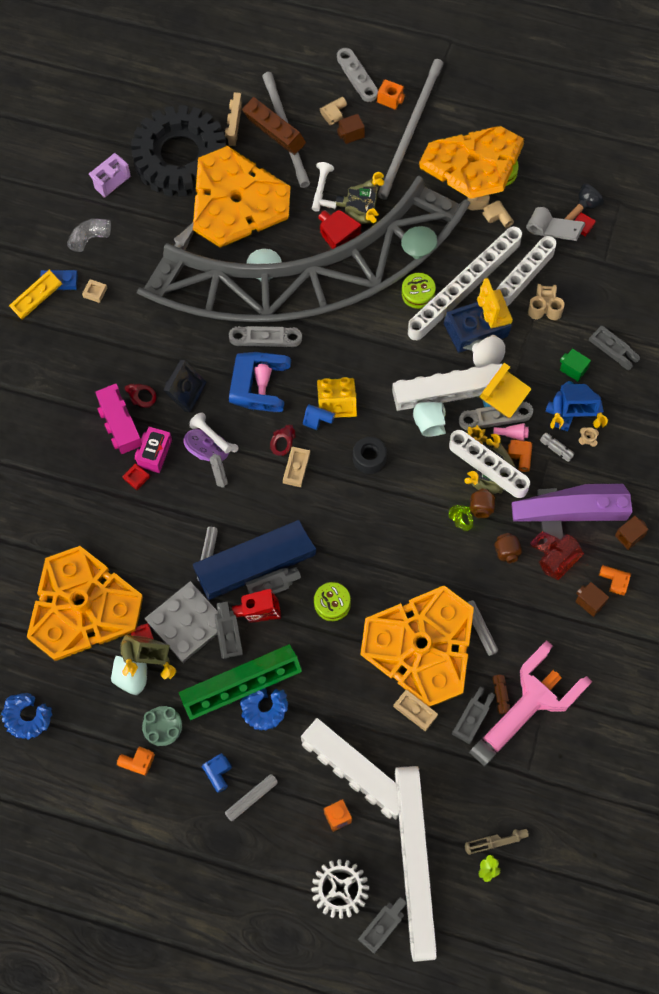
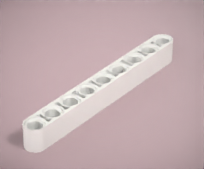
[408,227,522,340]
[395,766,436,962]

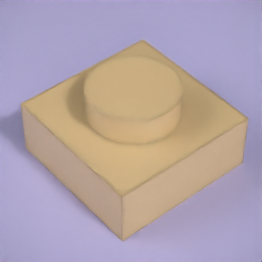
[82,279,107,303]

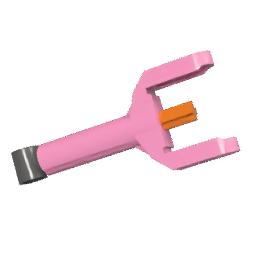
[469,641,592,767]

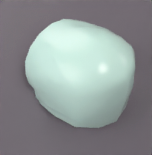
[413,402,446,437]
[111,656,147,695]

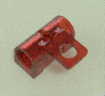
[530,532,584,580]

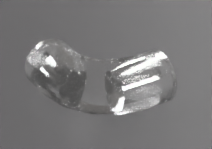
[67,219,111,252]

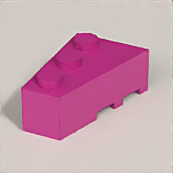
[95,383,142,454]

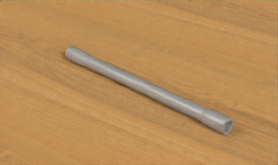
[262,72,310,188]

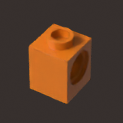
[377,79,405,110]

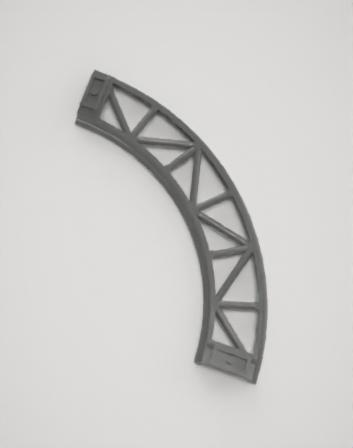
[137,176,471,322]

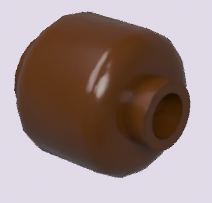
[470,488,495,519]
[494,533,522,563]

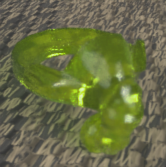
[448,505,473,531]

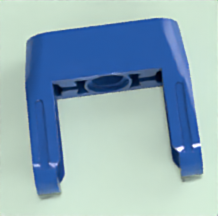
[229,352,291,412]

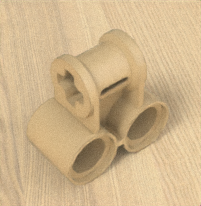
[528,284,565,320]

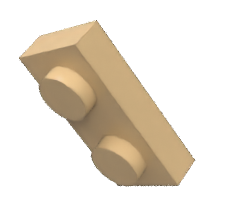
[283,447,310,487]
[393,690,438,732]

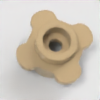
[579,428,599,447]

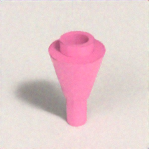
[254,364,272,395]
[493,423,529,441]

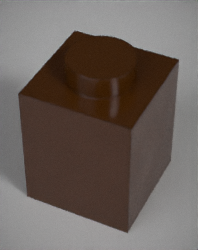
[337,114,365,144]
[615,516,649,550]
[576,582,609,617]

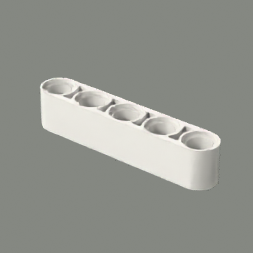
[497,236,556,306]
[449,430,530,498]

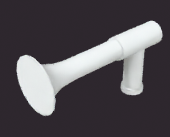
[312,162,336,211]
[190,413,238,453]

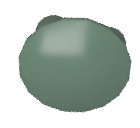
[402,226,437,259]
[142,706,182,746]

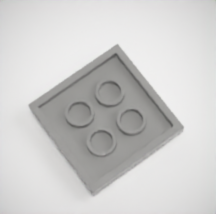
[145,581,218,663]

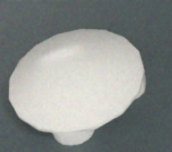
[472,335,505,368]

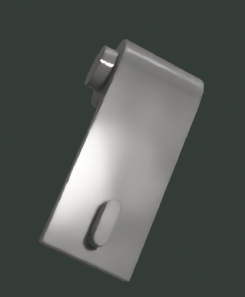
[526,207,585,241]

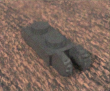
[589,326,640,370]
[452,687,495,744]

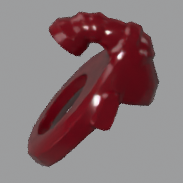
[125,384,156,408]
[270,425,296,456]

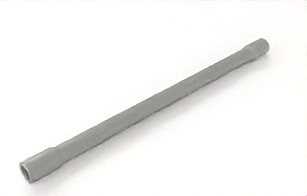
[377,59,443,200]

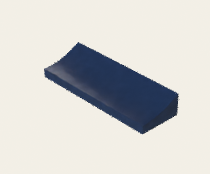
[193,520,316,600]

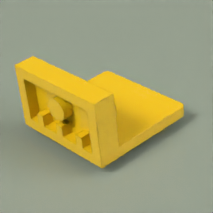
[477,278,513,328]
[479,363,531,418]
[317,377,357,418]

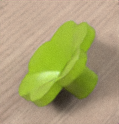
[479,855,500,882]

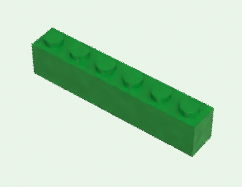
[178,644,302,720]

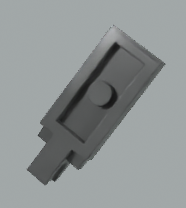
[246,567,301,594]
[215,602,243,658]
[358,897,407,954]

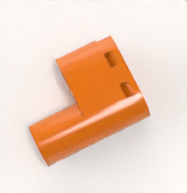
[508,440,532,472]
[599,565,631,595]
[117,746,155,776]

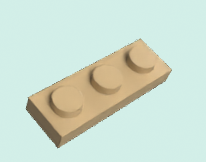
[225,93,242,146]

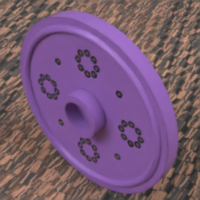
[184,429,229,461]

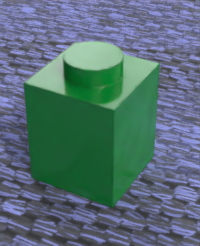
[560,348,591,382]

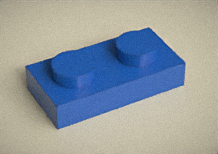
[40,270,78,290]

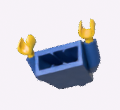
[550,381,608,429]

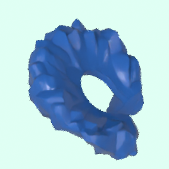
[240,688,288,731]
[1,693,52,740]

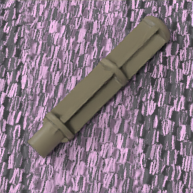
[465,829,529,855]

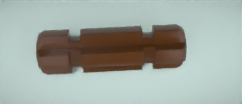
[493,674,510,714]

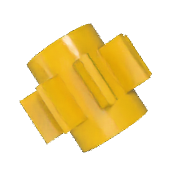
[467,425,487,445]

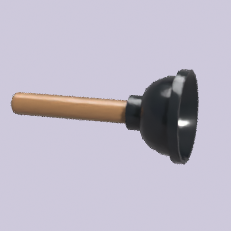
[565,183,604,220]

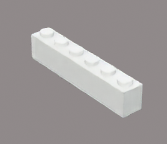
[392,364,502,411]
[301,718,399,820]

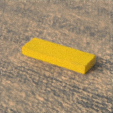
[9,269,62,320]

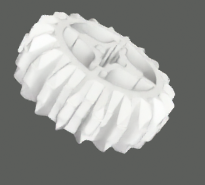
[312,859,369,919]

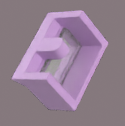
[89,153,131,197]

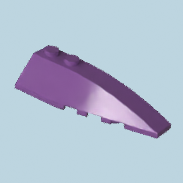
[511,484,632,521]

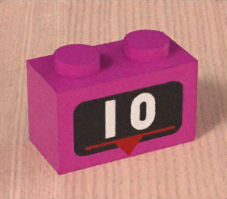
[135,427,172,473]

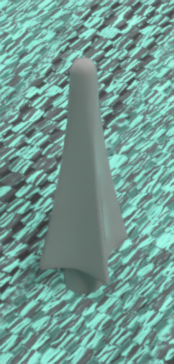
[174,223,194,250]

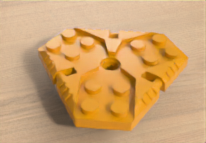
[419,126,524,199]
[193,146,290,248]
[27,546,143,661]
[360,586,474,707]

